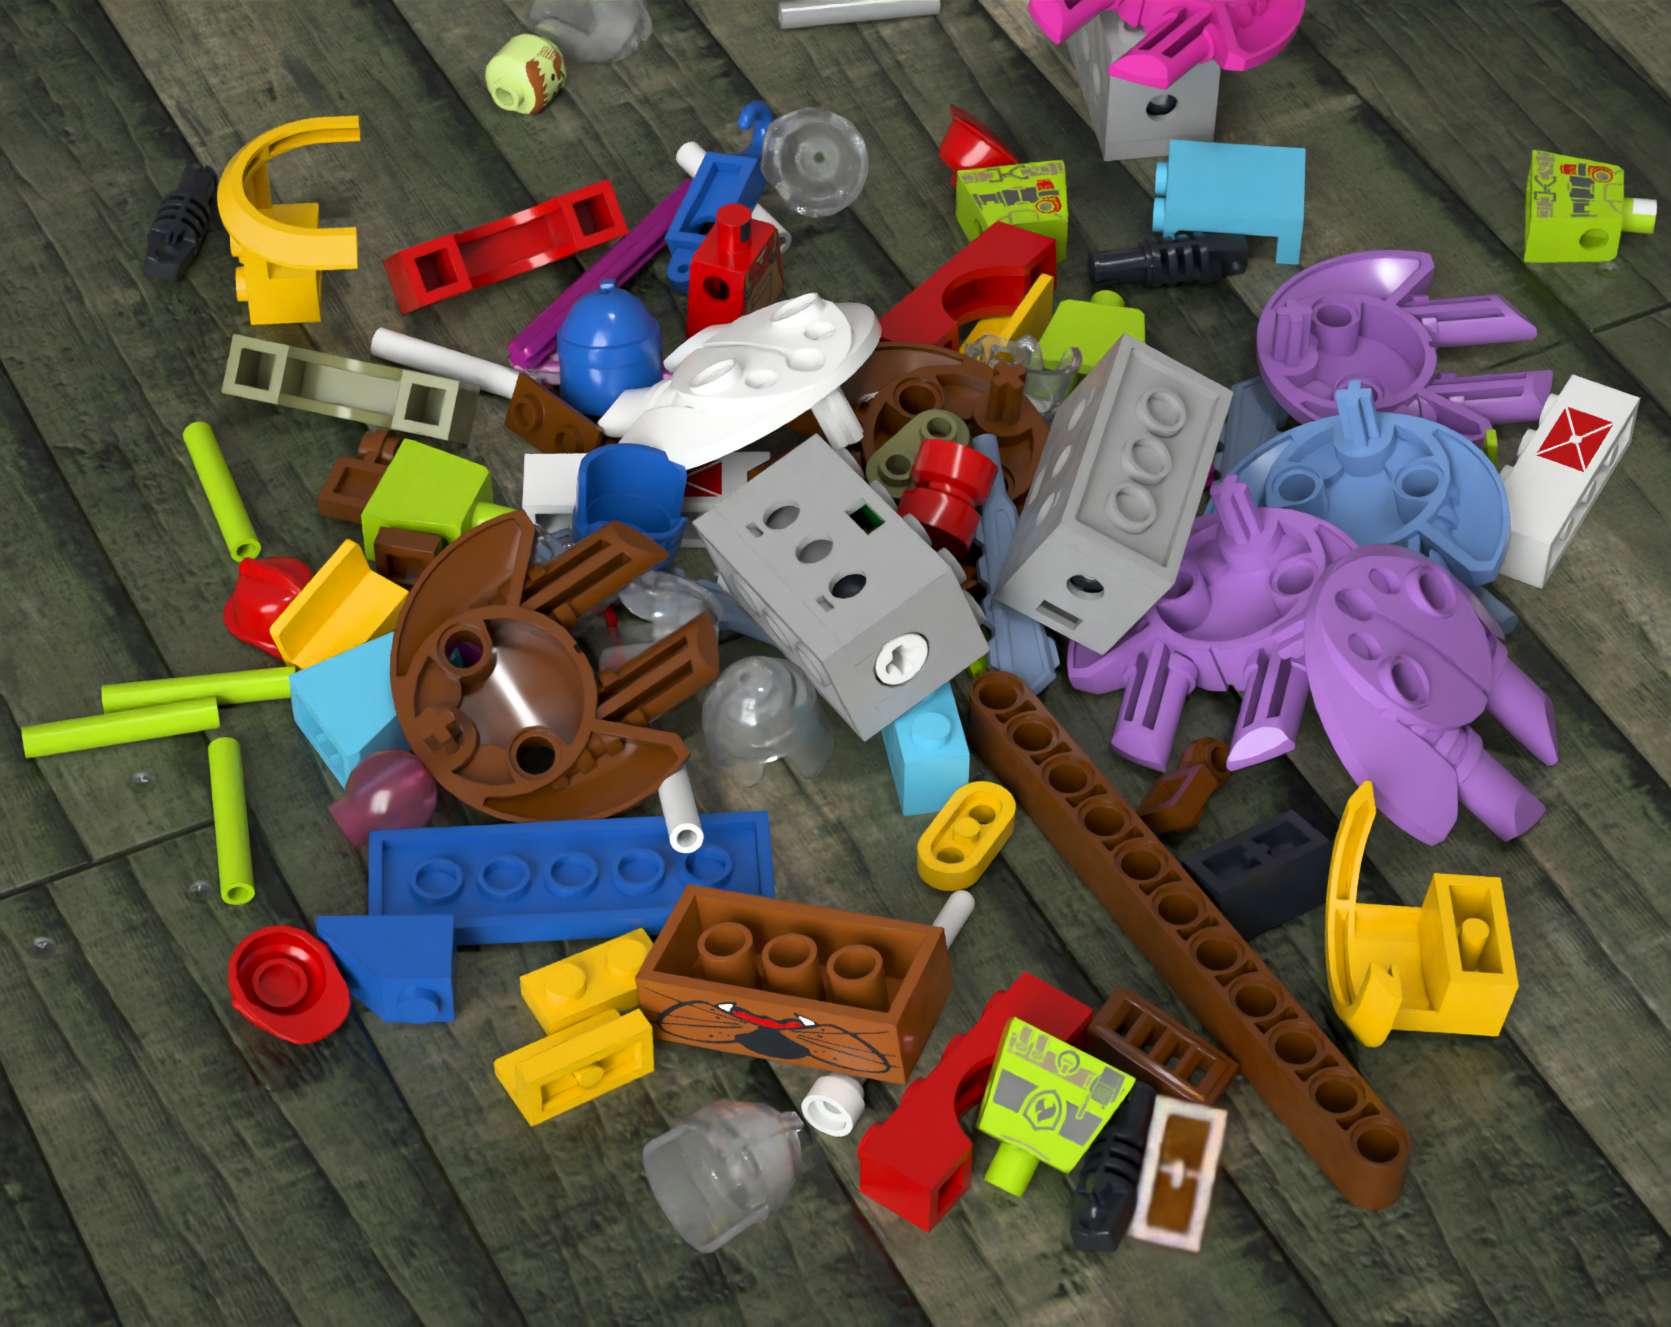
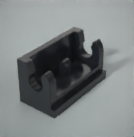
[1181,809,1332,941]

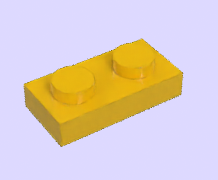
[520,928,654,1036]

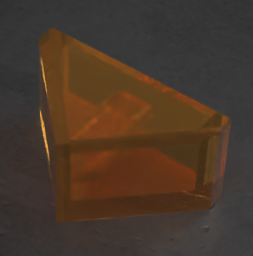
[1128,1094,1229,1252]

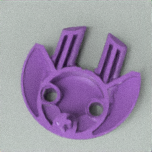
[1256,250,1553,449]
[1067,474,1360,772]
[1271,544,1559,846]

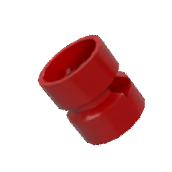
[896,439,998,555]

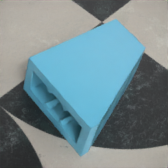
[288,631,464,801]

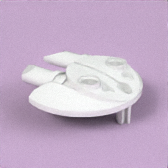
[597,293,882,470]

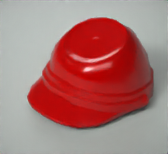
[228,925,351,1044]

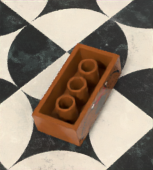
[635,884,953,1085]

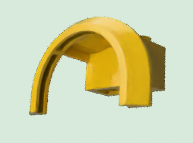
[217,115,361,325]
[1325,780,1519,1048]

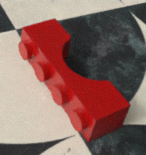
[382,179,629,316]
[878,221,1057,352]
[857,971,1094,1233]

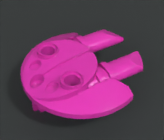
[1028,0,1306,90]

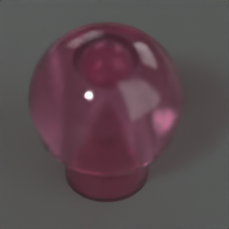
[326,749,437,850]

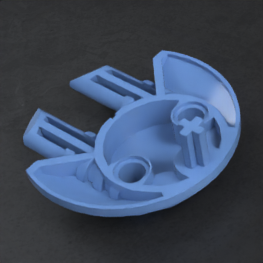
[1203,380,1511,588]

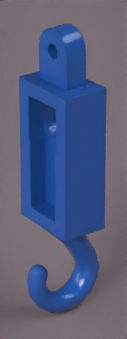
[664,100,774,293]

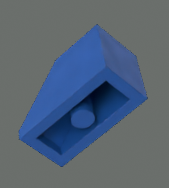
[316,914,458,1024]

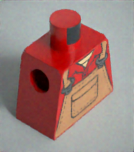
[686,204,784,340]

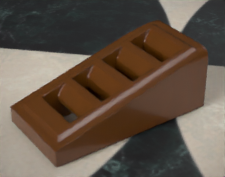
[1084,986,1240,1120]

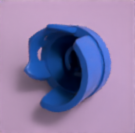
[557,279,663,416]
[572,443,689,591]

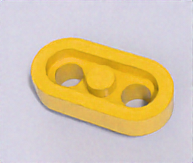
[917,781,1016,891]

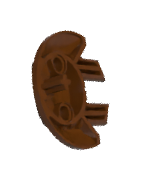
[746,341,1049,595]
[390,509,720,824]

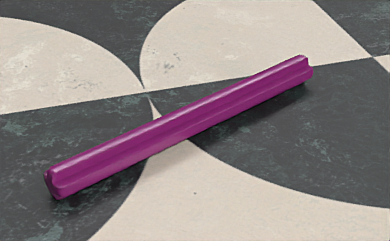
[507,179,692,371]

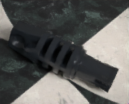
[143,162,218,283]
[1087,232,1249,290]
[1069,1081,1160,1252]

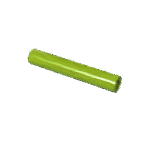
[183,422,261,562]
[101,666,296,714]
[21,696,220,759]
[208,737,255,905]

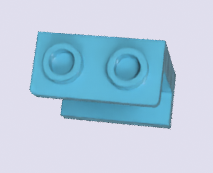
[1152,140,1306,265]

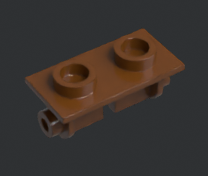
[504,372,619,454]

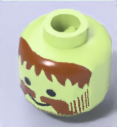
[485,34,567,114]

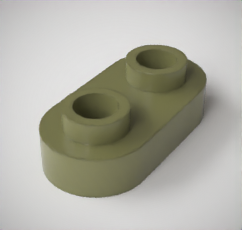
[865,409,969,507]

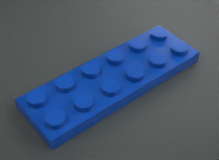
[368,811,776,946]

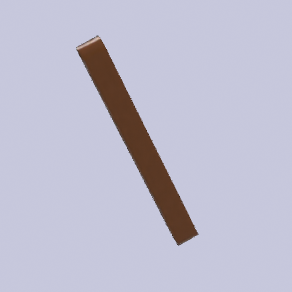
[967,670,1411,1210]

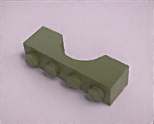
[221,334,481,445]

